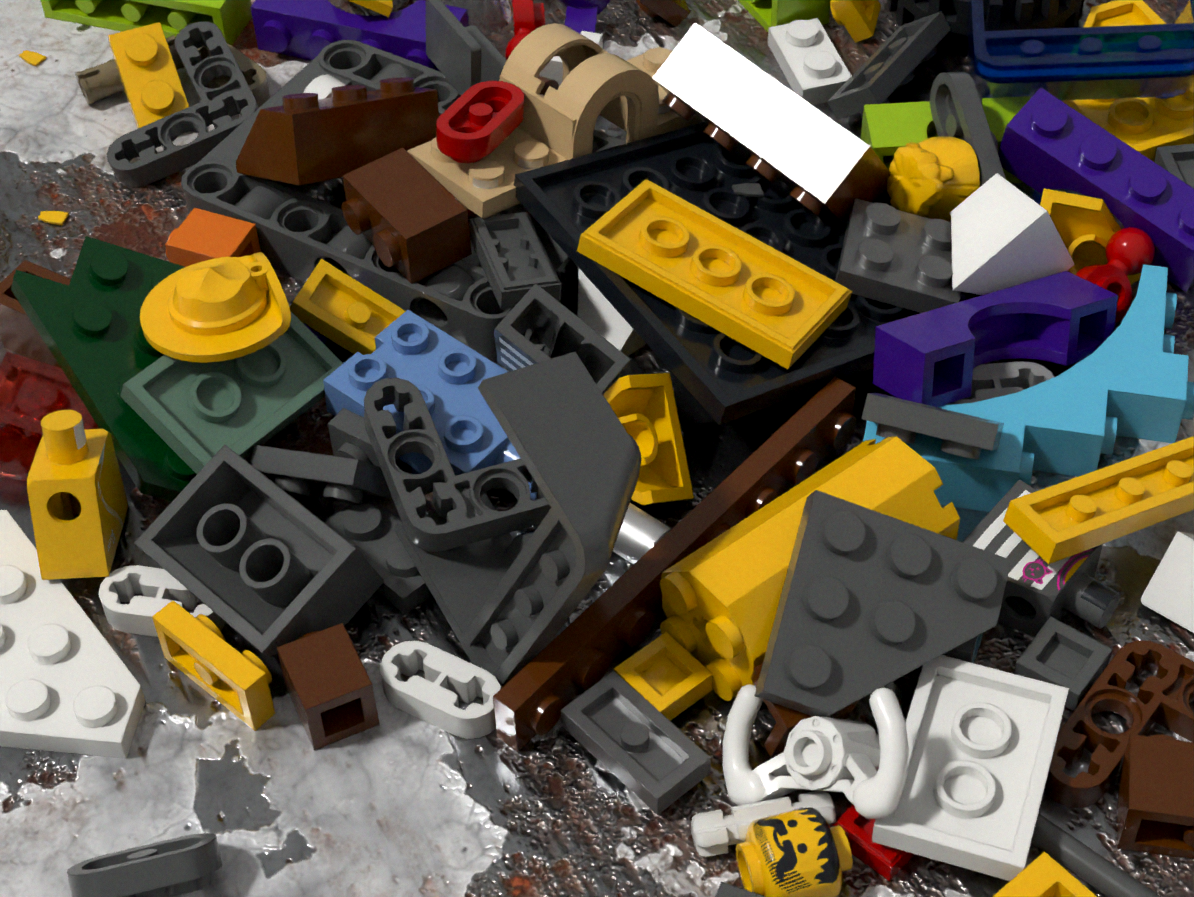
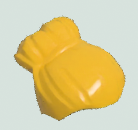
[887,136,980,222]

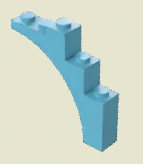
[863,264,1194,512]

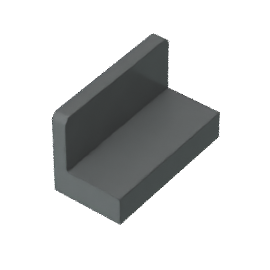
[426,0,507,95]

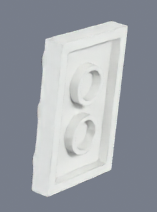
[872,655,1069,881]

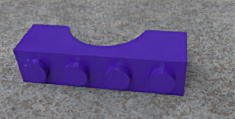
[251,0,469,72]
[998,87,1194,292]
[873,271,1118,407]

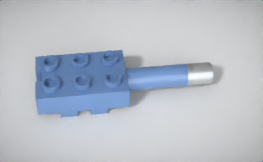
[323,310,671,565]

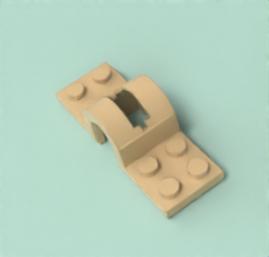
[407,23,704,219]

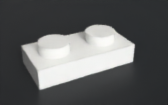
[768,18,851,105]

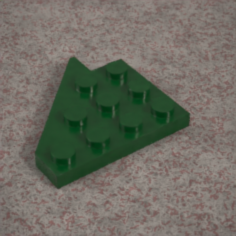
[11,236,197,502]

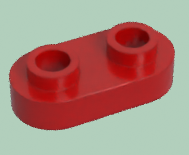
[436,81,524,164]

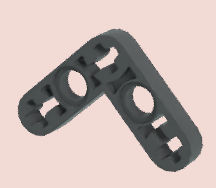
[107,22,259,188]
[364,378,551,552]

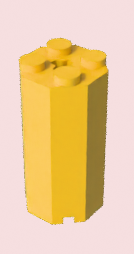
[660,436,960,701]

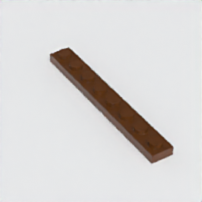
[493,376,857,752]

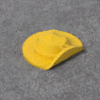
[140,252,291,363]

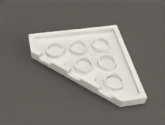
[0,510,146,759]

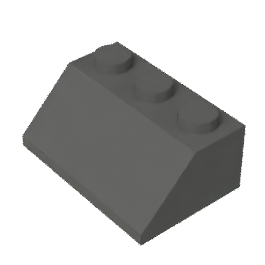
[134,445,384,658]

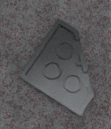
[754,490,1011,717]

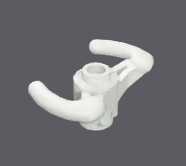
[723,684,909,819]

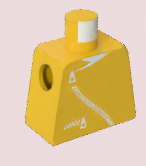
[27,410,128,580]

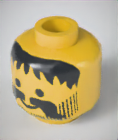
[736,807,853,897]

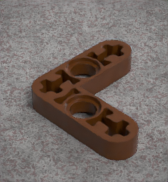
[1044,640,1194,808]

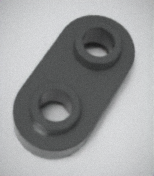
[67,833,222,897]

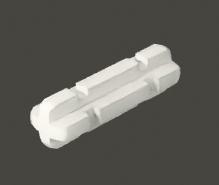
[691,791,836,857]

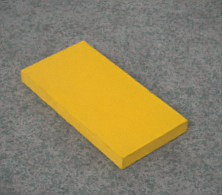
[577,179,852,369]

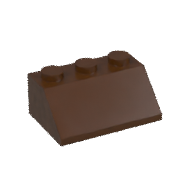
[236,77,439,185]

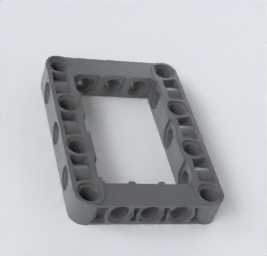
[181,40,626,362]

